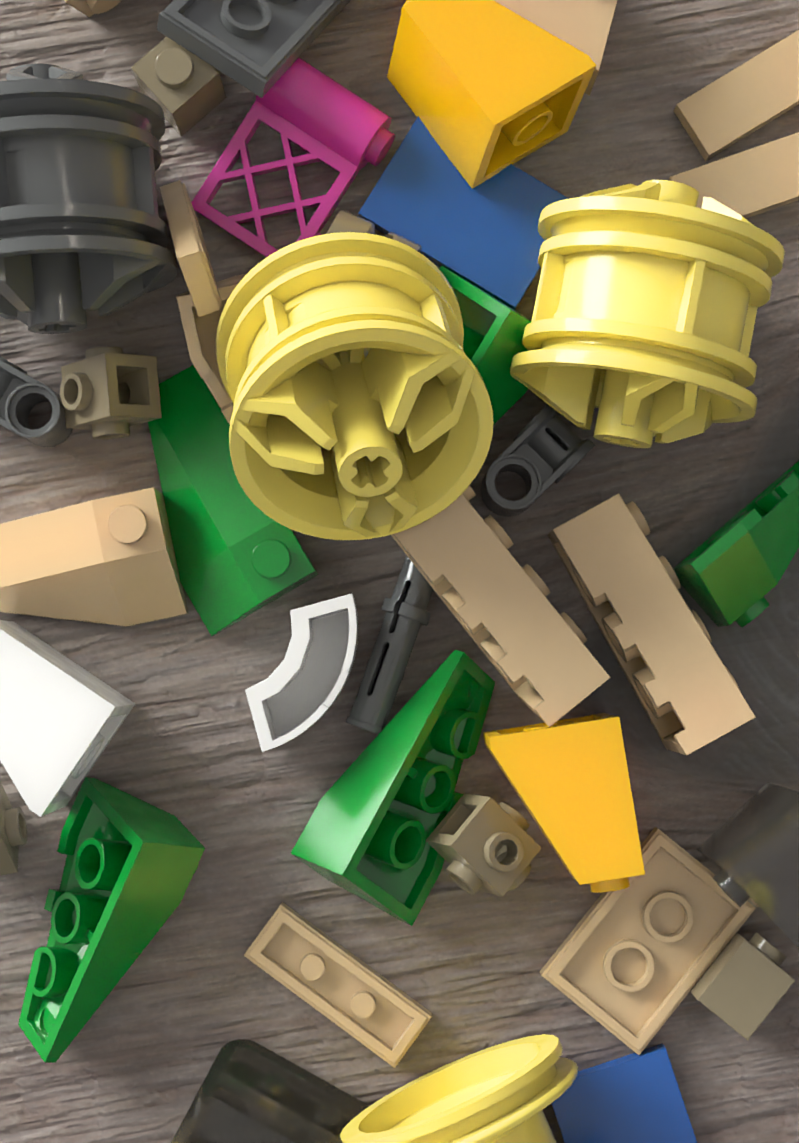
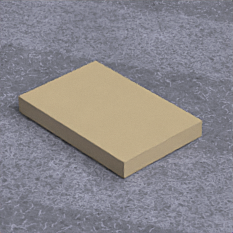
[540,827,756,1055]

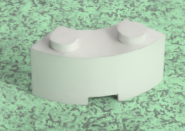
[245,593,359,752]

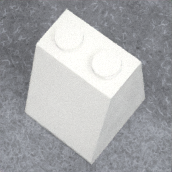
[0,620,135,817]

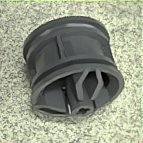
[0,64,178,334]

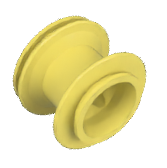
[340,1034,578,1143]

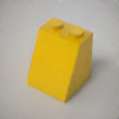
[387,0,596,189]
[482,713,645,893]

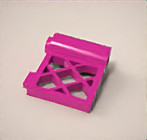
[191,58,395,257]

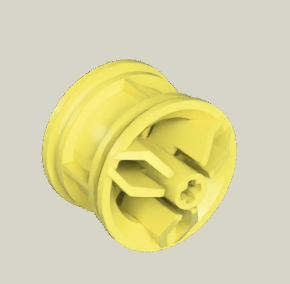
[510,180,785,448]
[216,232,494,540]

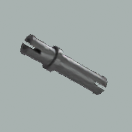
[346,555,433,734]

